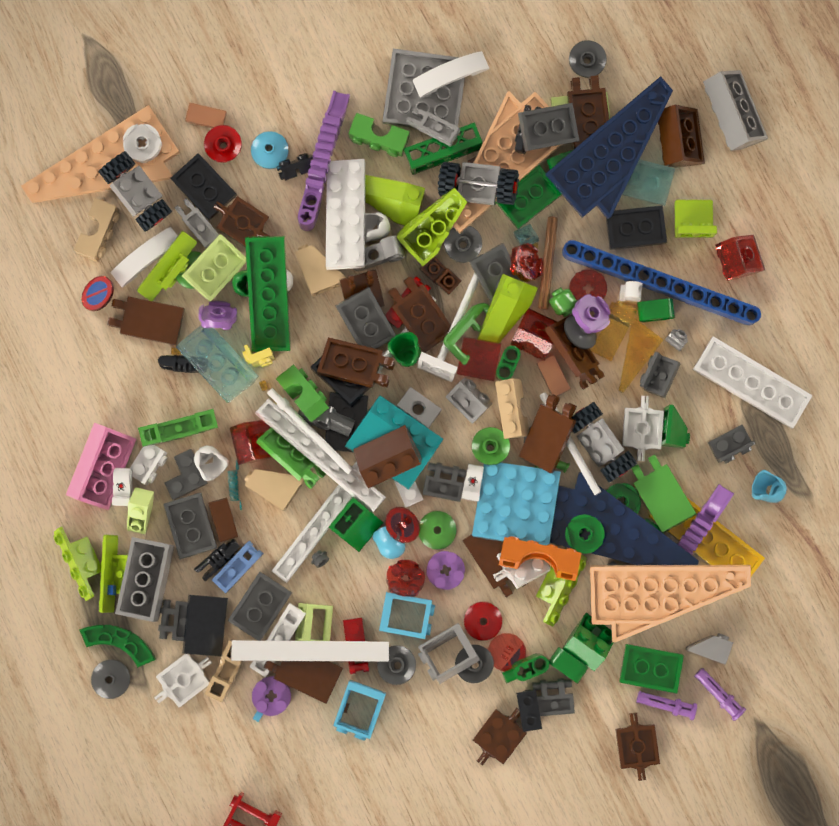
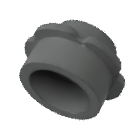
[311,550,329,568]

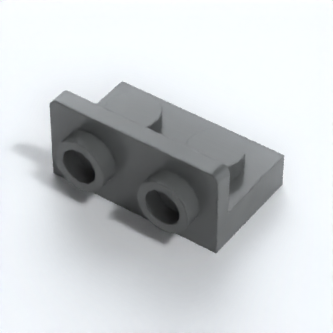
[708,424,755,464]

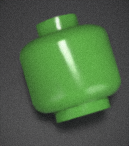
[549,287,577,317]

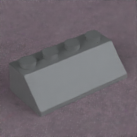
[703,70,768,151]
[115,537,175,622]

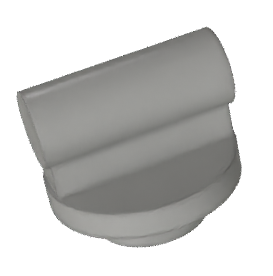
[665,329,688,352]

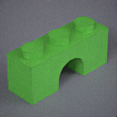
[348,113,410,157]
[276,364,329,422]

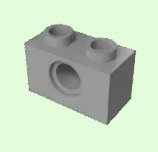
[397,387,442,428]

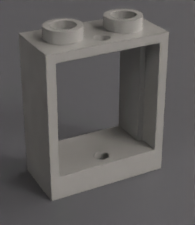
[418,623,480,684]

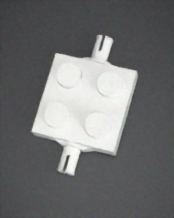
[622,396,664,461]
[493,553,551,589]
[154,654,212,707]

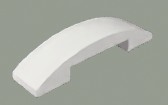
[413,51,489,98]
[110,227,178,288]
[250,603,306,678]

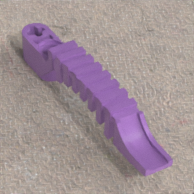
[298,91,350,231]
[677,484,734,555]

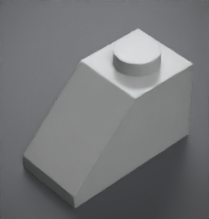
[686,633,733,665]

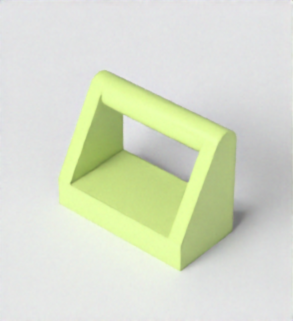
[295,603,333,641]

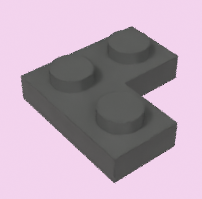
[164,449,208,500]

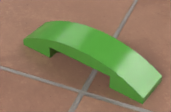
[138,409,218,447]

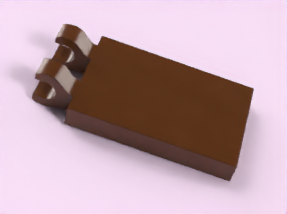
[567,75,609,149]
[388,277,451,353]
[107,297,185,346]
[545,317,605,390]
[317,337,395,388]
[519,394,577,473]
[462,534,528,598]
[263,661,343,704]

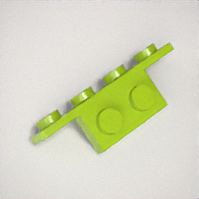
[137,231,197,301]
[54,526,101,601]
[99,535,128,613]
[536,554,587,627]

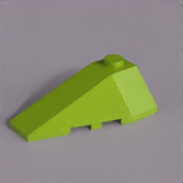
[365,175,425,226]
[397,187,467,266]
[474,274,538,352]

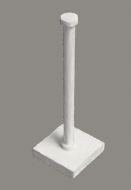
[417,272,479,382]

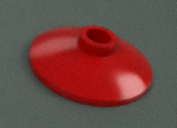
[204,125,242,163]
[464,602,502,641]

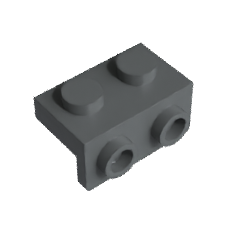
[640,352,681,398]

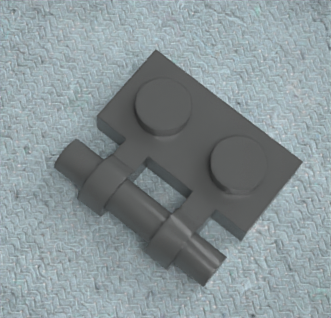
[423,462,466,502]
[158,600,188,641]
[532,678,575,716]

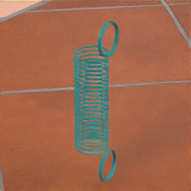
[227,460,242,510]

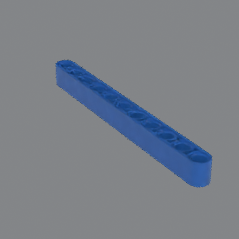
[562,240,761,326]

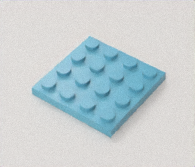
[472,463,561,546]

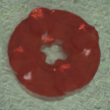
[510,243,543,282]
[569,269,607,301]
[386,560,425,597]

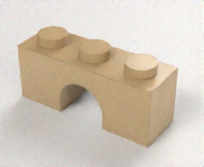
[74,198,120,262]
[495,378,529,439]
[204,639,243,703]

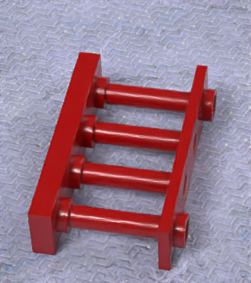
[223,792,283,826]

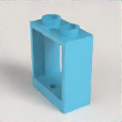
[379,592,435,639]
[333,680,386,741]

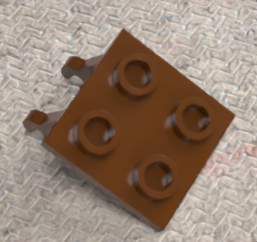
[339,269,385,307]

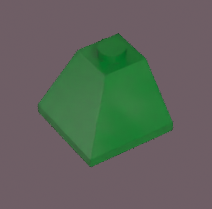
[661,404,690,449]

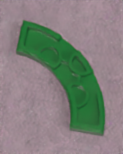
[80,625,156,668]

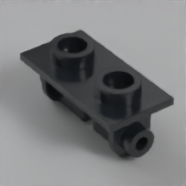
[276,153,313,181]
[516,690,542,732]

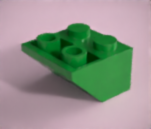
[329,497,384,552]
[562,613,614,671]

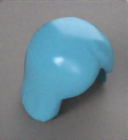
[751,470,787,503]
[372,525,405,559]

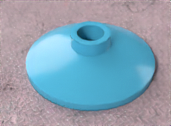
[251,131,289,169]

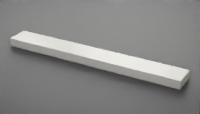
[255,399,386,513]
[272,461,363,583]
[231,640,389,662]

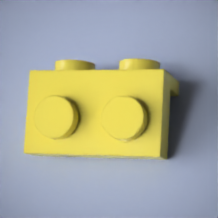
[242,344,276,368]

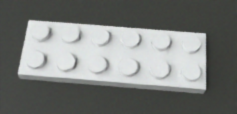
[326,159,365,270]
[693,336,813,429]

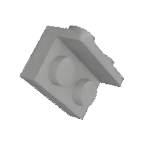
[446,378,492,424]

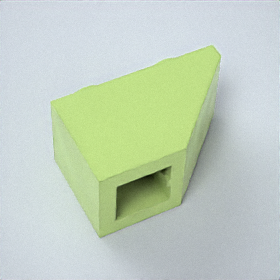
[127,487,154,534]

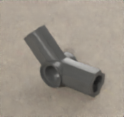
[298,405,355,436]

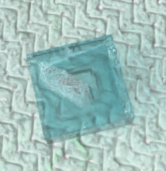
[513,224,539,249]

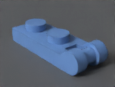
[212,541,263,593]

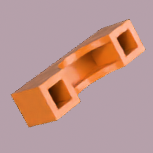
[499,536,581,581]

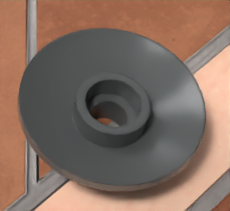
[569,40,607,78]
[444,226,482,263]
[564,315,597,349]
[377,645,416,685]
[455,645,494,683]
[91,660,130,699]

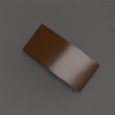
[419,256,461,295]
[208,497,238,542]

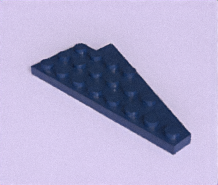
[545,76,673,219]
[550,472,699,565]

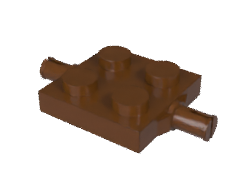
[213,196,269,247]
[473,707,527,766]
[615,712,660,781]

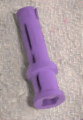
[694,668,746,721]
[636,691,697,721]

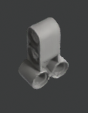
[353,236,405,271]

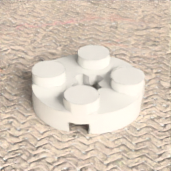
[123,124,162,163]

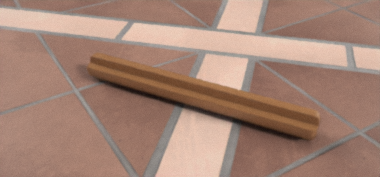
[538,216,558,310]

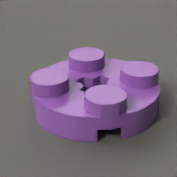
[572,294,611,334]
[199,301,237,330]
[426,551,465,590]
[252,676,291,716]

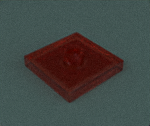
[457,336,501,381]

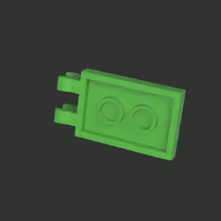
[256,428,326,489]
[631,455,697,533]

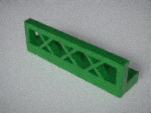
[404,122,483,175]

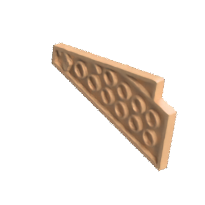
[453,91,562,234]
[21,105,180,203]
[590,565,751,642]

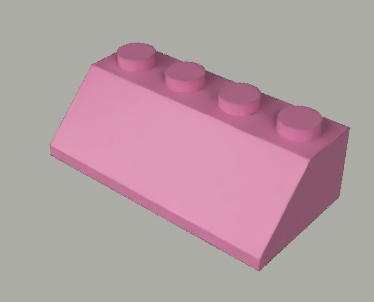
[66,423,136,510]

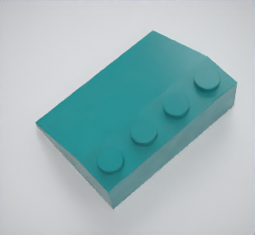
[345,396,443,490]

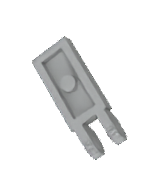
[406,107,460,147]
[175,198,219,248]

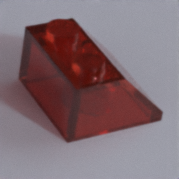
[715,235,765,281]
[510,308,557,361]
[230,420,273,465]

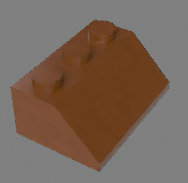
[658,104,705,168]
[353,425,422,489]

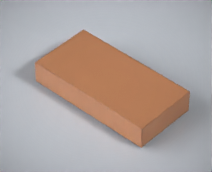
[185,103,227,128]
[537,355,571,396]

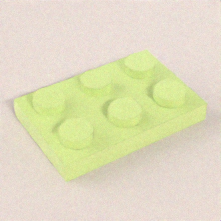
[182,234,246,302]

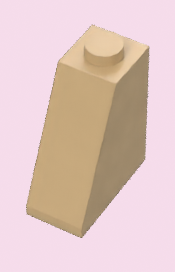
[295,244,346,297]
[244,469,304,511]

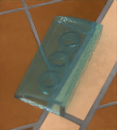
[622,159,675,206]
[176,326,259,403]

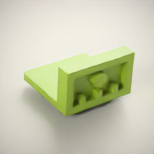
[674,200,717,238]

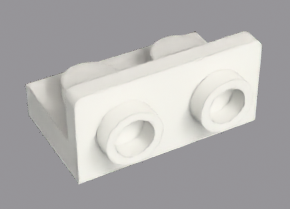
[130,445,168,485]

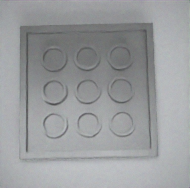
[382,49,465,128]

